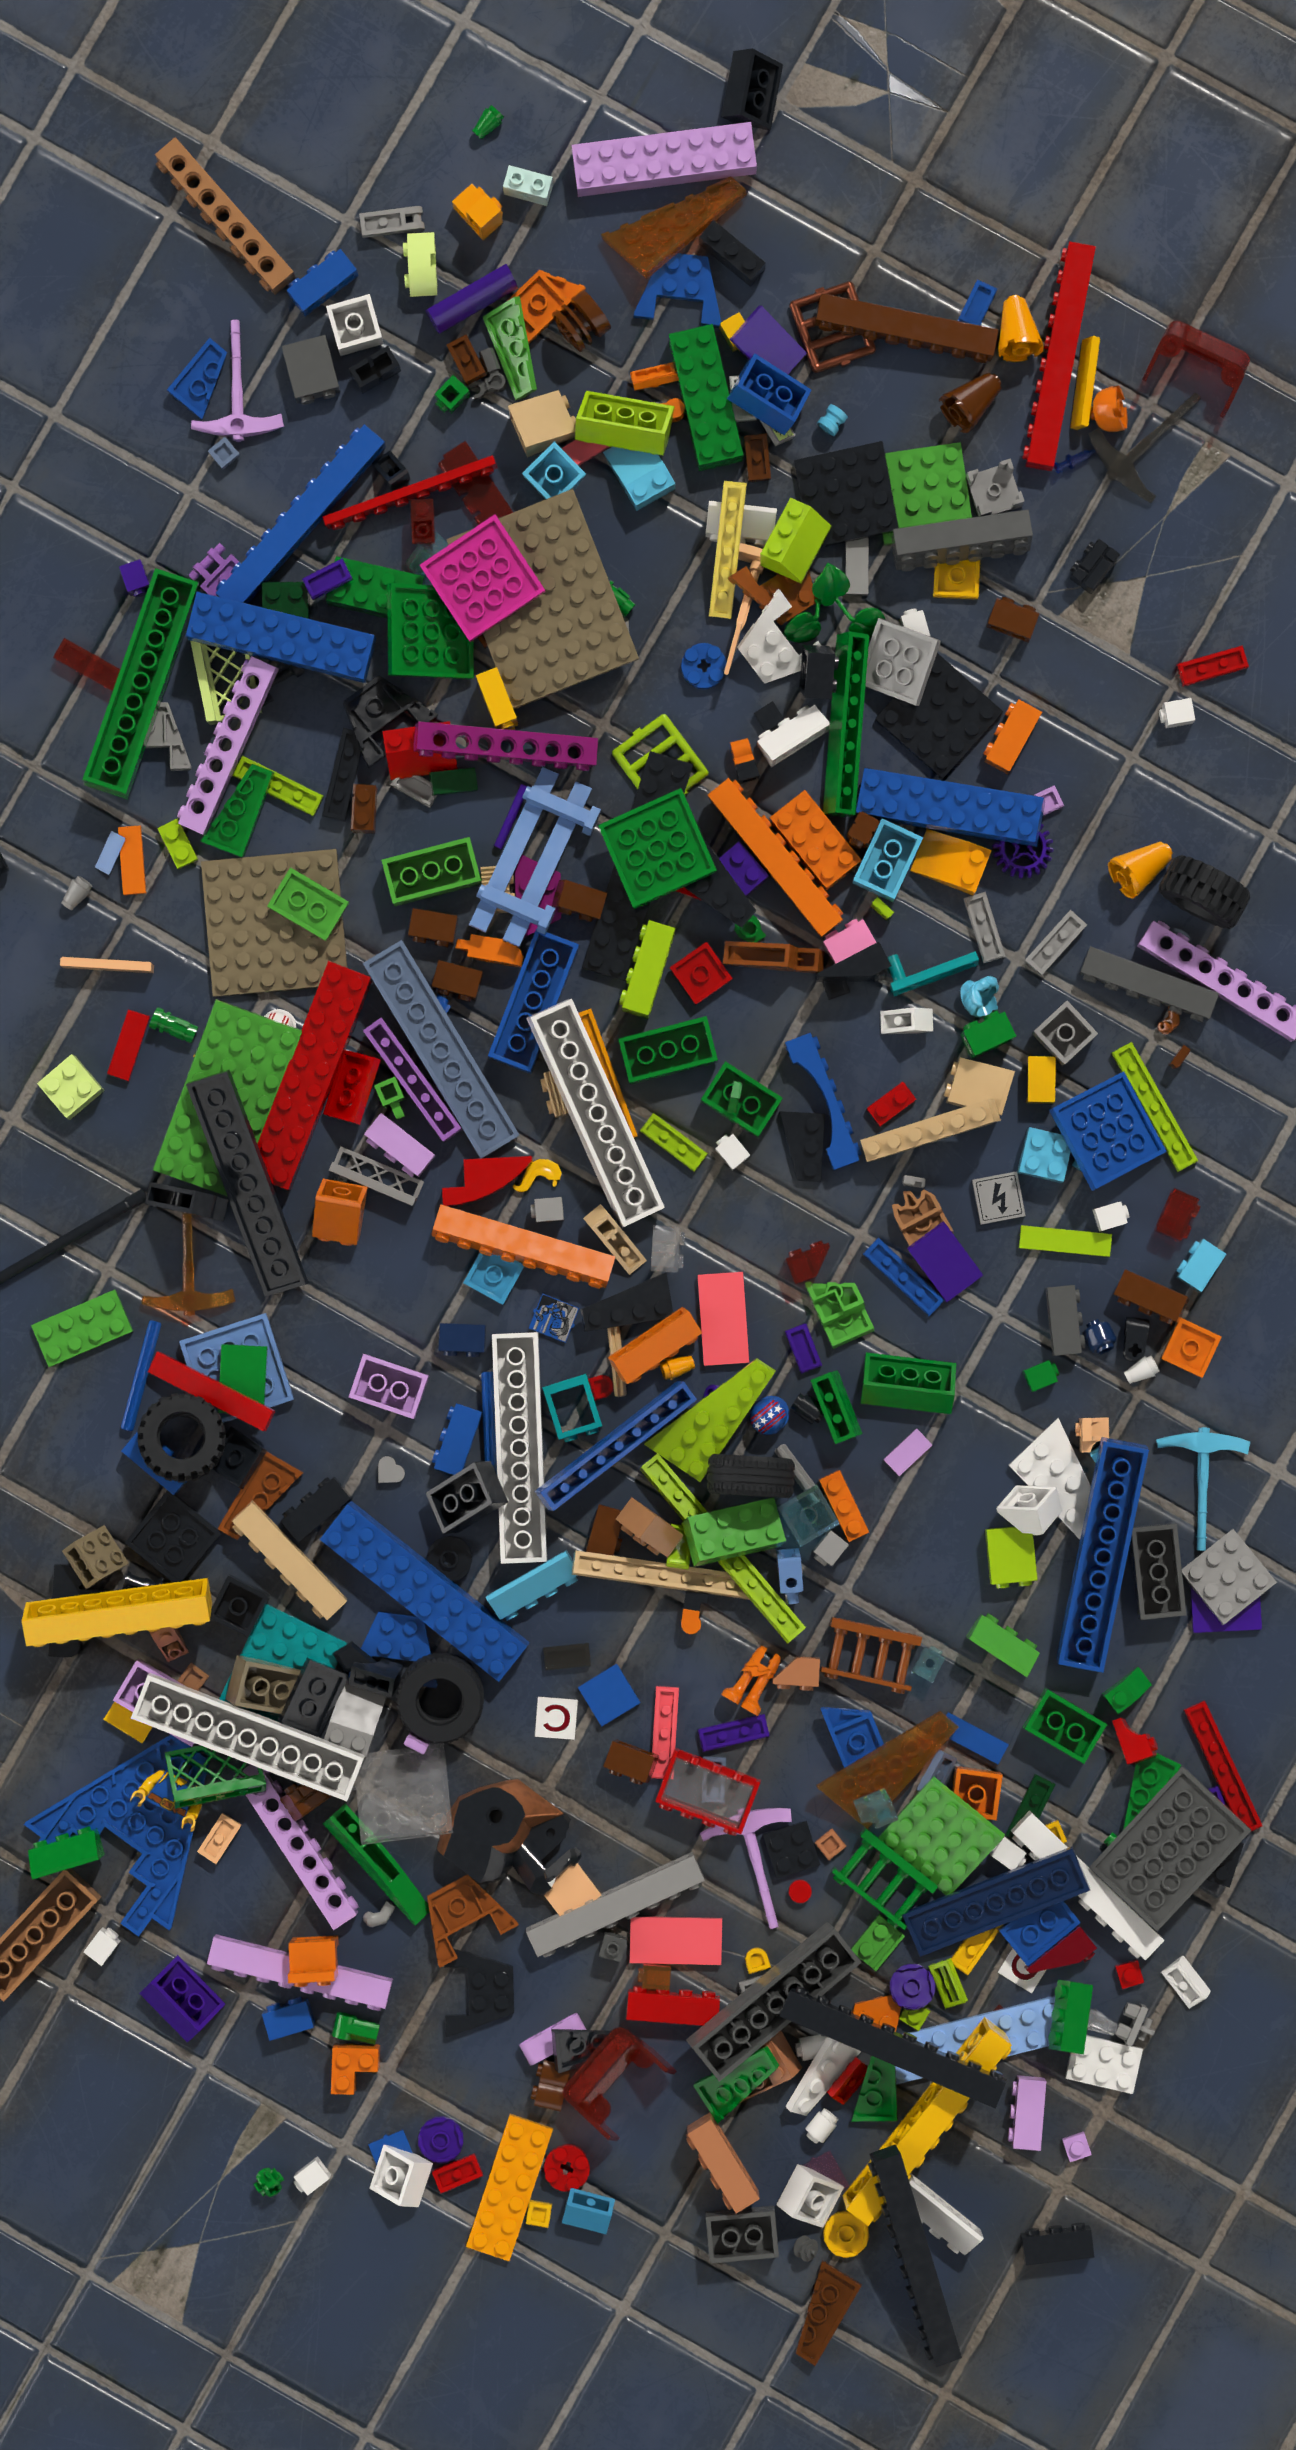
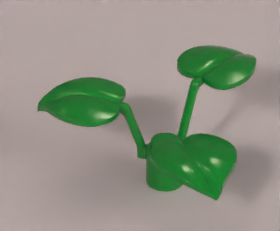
[783,563,885,643]

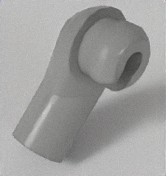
[363,1901,396,1928]

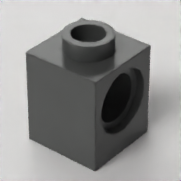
[599,1930,627,1962]

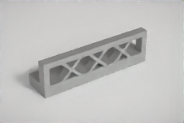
[329,1146,424,1207]

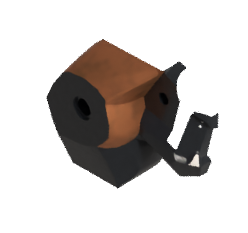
[437,1779,582,1896]

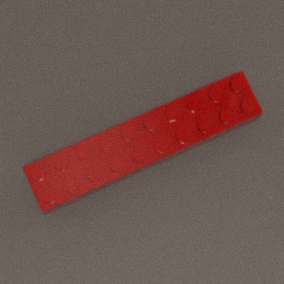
[257,961,373,1190]

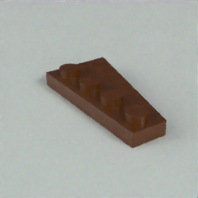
[796,2260,862,2366]

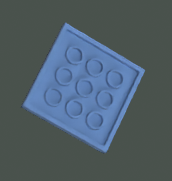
[179,1313,294,1423]

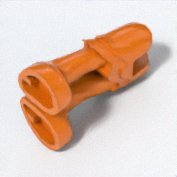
[721,1645,781,1716]

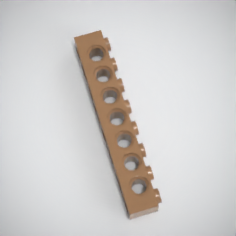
[155,137,296,295]

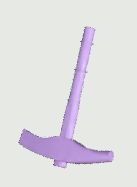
[191,320,284,442]
[700,1807,792,1929]

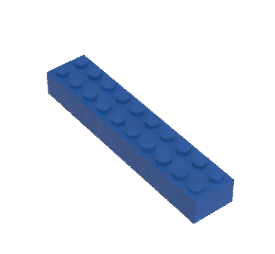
[1056,1437,1149,1673]
[320,1501,530,1682]

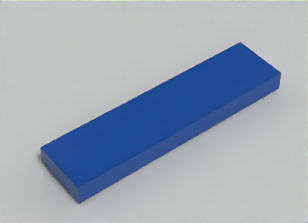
[863,1238,945,1316]

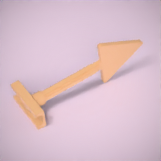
[724,543,764,675]

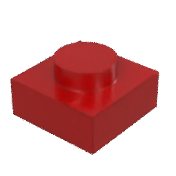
[1115,1959,1144,1989]

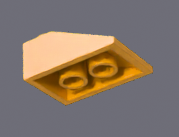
[910,829,992,896]

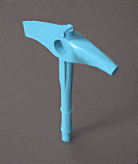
[1156,1427,1250,1551]

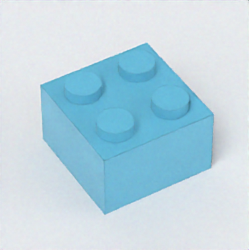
[1017,1127,1071,1183]

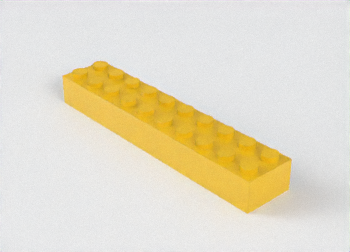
[842,2017,1012,2226]

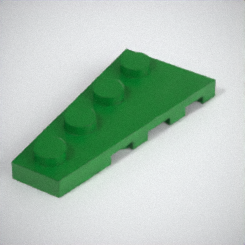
[1123,1753,1181,1830]
[693,2046,779,2124]

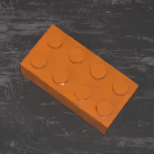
[769,790,862,891]

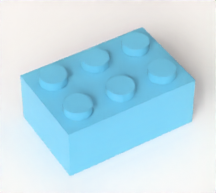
[852,819,923,902]

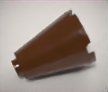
[939,373,1001,433]

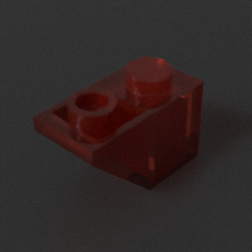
[411,499,436,544]
[785,1240,830,1284]

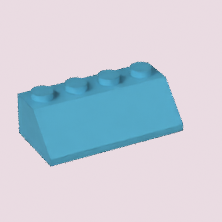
[486,1550,578,1621]

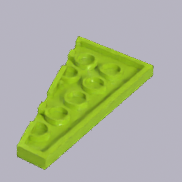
[644,1358,776,1482]

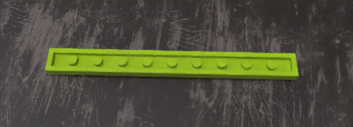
[640,1453,806,1644]

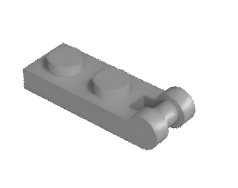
[359,206,425,238]

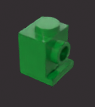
[434,375,470,414]

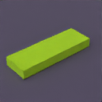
[640,1113,708,1172]

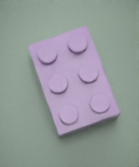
[349,1354,430,1419]

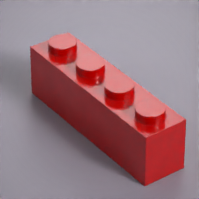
[626,1986,720,2026]

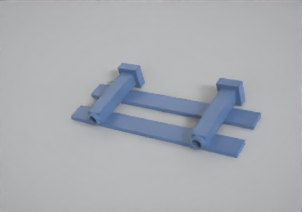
[469,767,601,947]

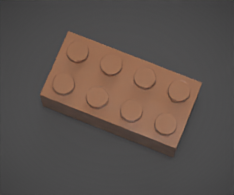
[686,2112,760,2214]

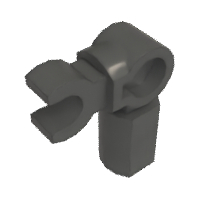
[470,347,507,400]

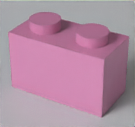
[823,919,876,964]

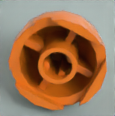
[1090,385,1128,432]

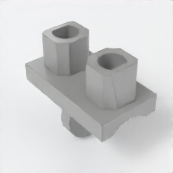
[1114,2002,1155,2047]

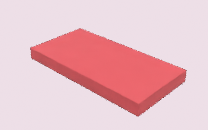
[698,1272,749,1366]
[630,1916,722,1965]

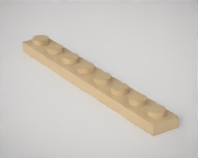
[572,1550,750,1600]

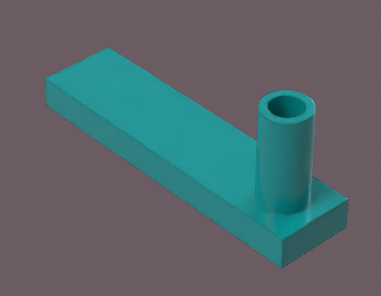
[887,951,979,997]

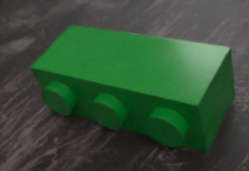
[810,1370,863,1444]
[1048,1980,1093,2055]

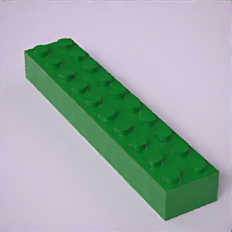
[82,568,200,800]

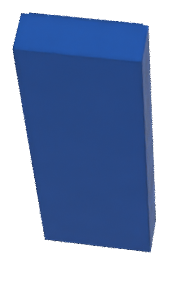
[937,1712,1009,1764]

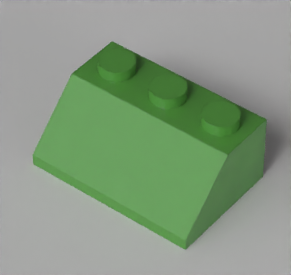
[966,1613,1040,1677]

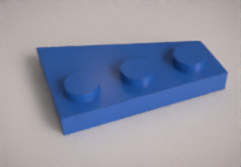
[167,338,227,420]

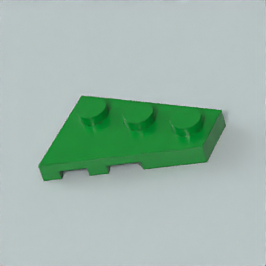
[852,2056,898,2122]

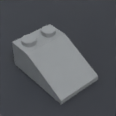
[324,1677,387,1757]

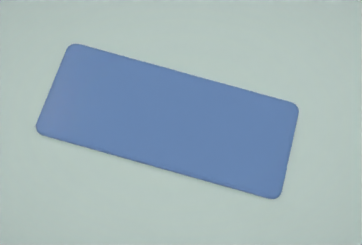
[95,831,125,875]

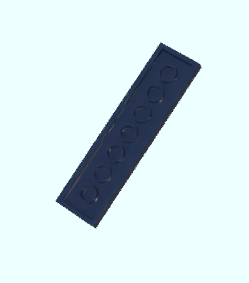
[902,1846,1090,1957]

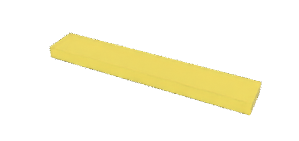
[709,481,747,619]

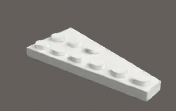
[1009,1418,1091,1540]

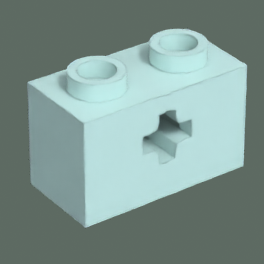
[503,165,553,206]

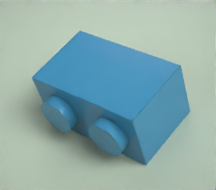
[562,2188,615,2234]

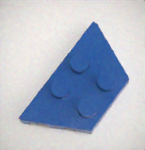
[820,1707,888,1790]

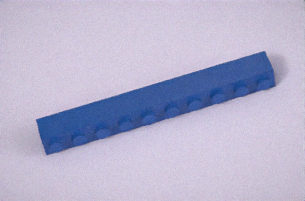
[216,424,386,604]

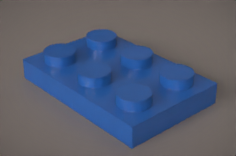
[998,1901,1081,1966]

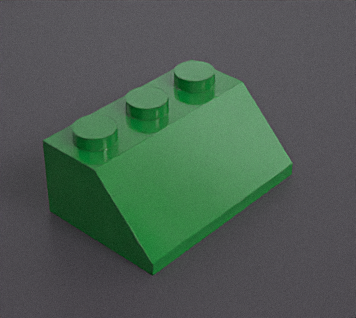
[28,1826,105,1880]

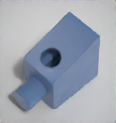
[776,1548,803,1604]

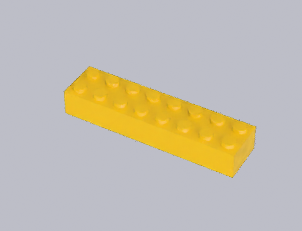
[22,1578,212,1647]

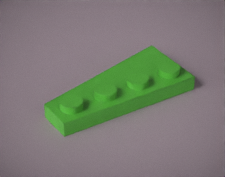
[483,296,537,400]

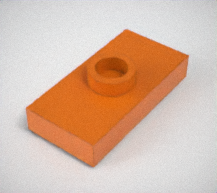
[630,362,679,391]

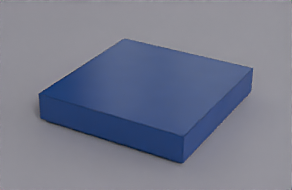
[578,1663,641,1727]

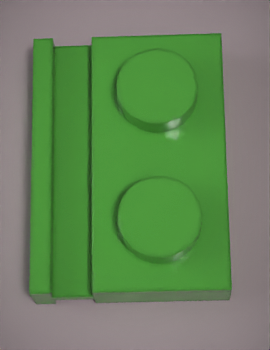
[851,1914,905,1971]

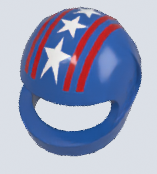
[750,1396,789,1435]

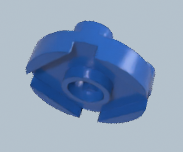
[681,643,726,690]

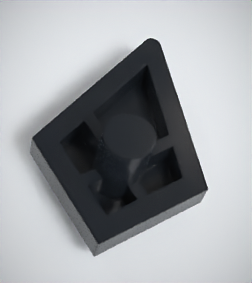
[333,1641,376,1673]

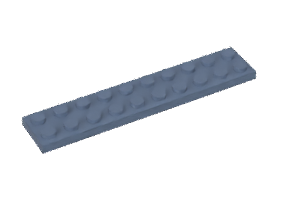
[362,940,519,1159]

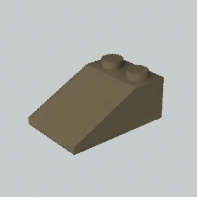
[226,1655,301,1714]

